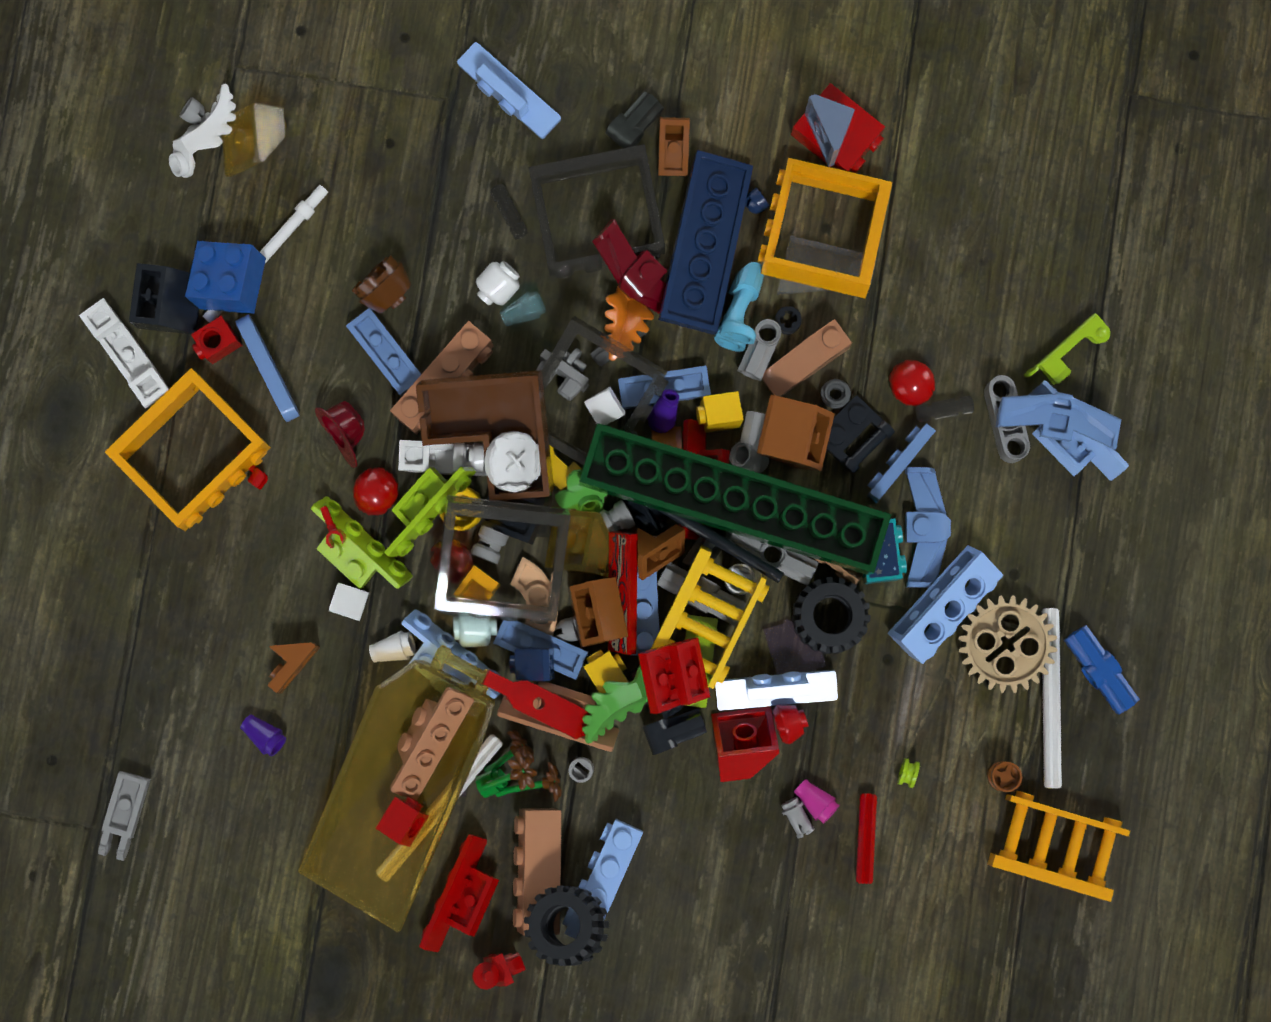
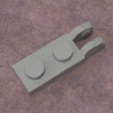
[98,771,151,861]

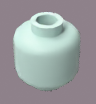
[453,608,497,647]

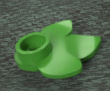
[555,469,608,517]

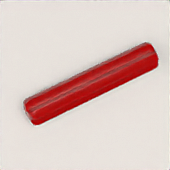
[856,793,877,884]

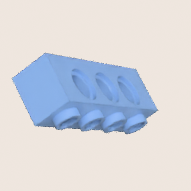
[887,545,1003,664]

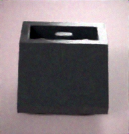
[129,263,199,334]

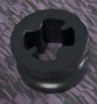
[775,306,802,335]

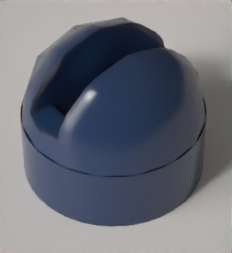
[745,187,770,214]

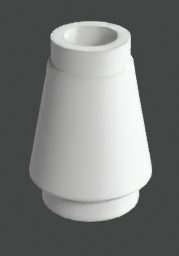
[369,631,416,663]

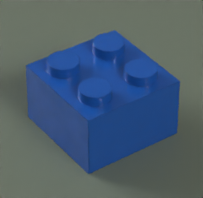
[185,241,266,314]

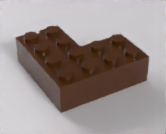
[416,370,554,501]

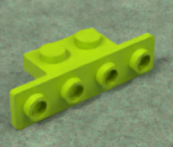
[384,467,476,557]
[311,496,413,589]

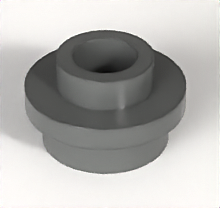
[821,379,851,409]

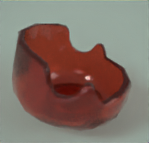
[430,537,473,584]

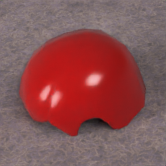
[889,360,935,406]
[353,467,399,515]

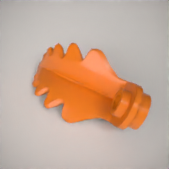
[604,286,654,361]

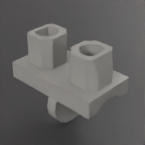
[537,348,589,401]

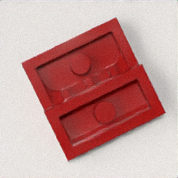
[638,638,710,714]

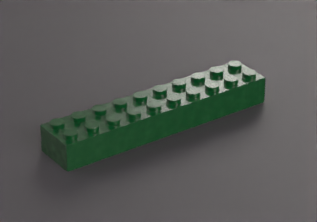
[579,423,892,575]

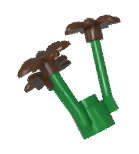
[476,730,562,802]

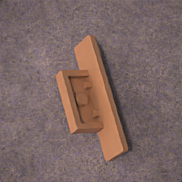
[497,681,619,752]
[390,687,474,800]

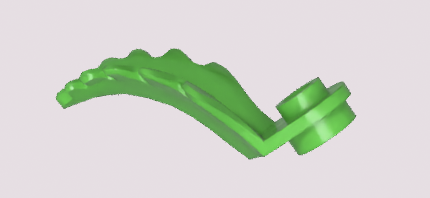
[582,665,648,744]

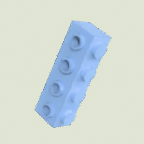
[562,819,643,939]

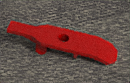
[482,670,590,739]

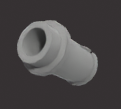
[781,797,815,838]

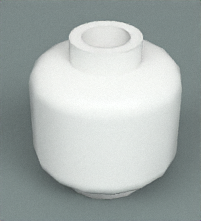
[476,261,520,305]

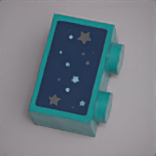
[863,518,907,584]

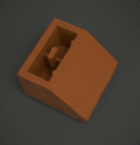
[757,395,835,471]
[568,577,628,648]

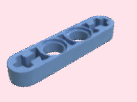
[235,314,300,422]

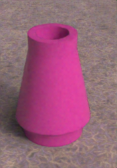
[794,779,840,824]

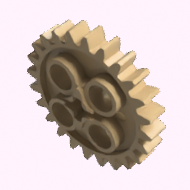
[958,595,1058,693]

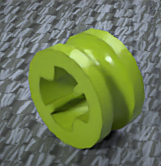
[897,758,920,788]

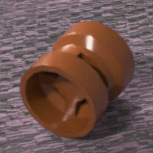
[987,761,1022,792]

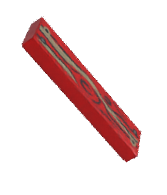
[608,531,638,655]

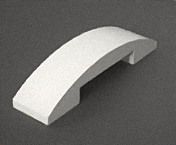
[79,298,169,408]
[398,440,487,476]

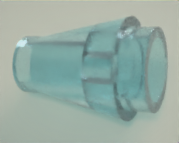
[500,291,546,327]

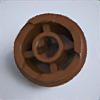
[352,255,411,314]

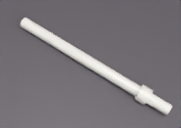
[202,184,328,323]

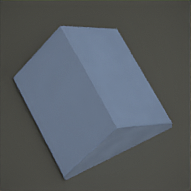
[805,94,855,167]

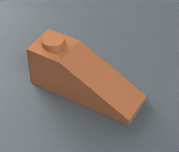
[762,319,852,397]

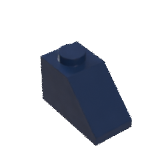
[510,648,555,681]

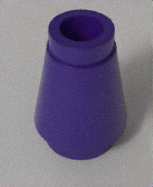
[647,389,679,433]
[240,714,286,757]

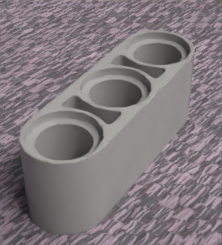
[984,375,1030,463]

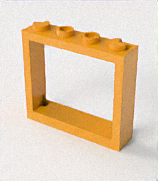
[757,158,892,299]
[105,368,271,531]

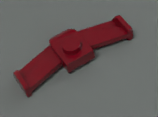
[592,219,667,314]

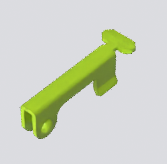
[1023,313,1110,385]

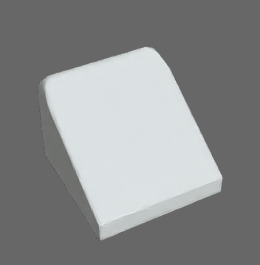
[584,387,625,425]
[329,582,369,621]

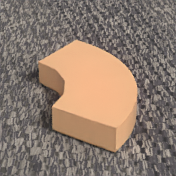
[510,557,558,636]

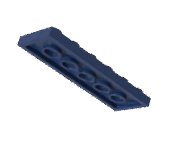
[658,150,753,335]

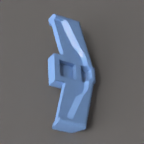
[995,392,1122,450]
[905,467,951,588]

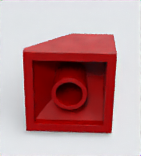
[711,706,779,782]

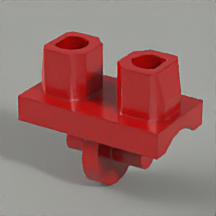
[472,952,526,990]

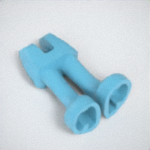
[714,262,765,352]

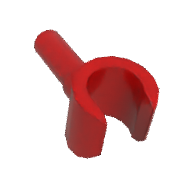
[237,450,268,490]
[320,506,346,548]

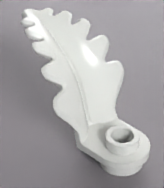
[169,84,236,178]

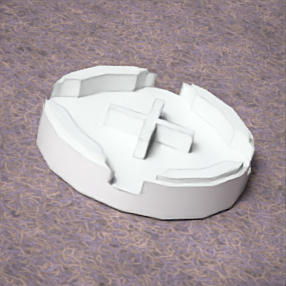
[484,431,541,493]

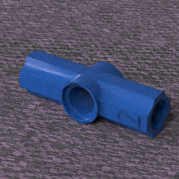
[1064,625,1140,714]

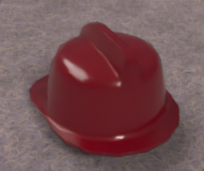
[315,401,365,468]

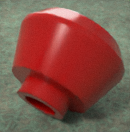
[772,705,808,745]

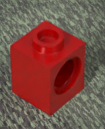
[191,316,243,364]
[375,796,429,847]

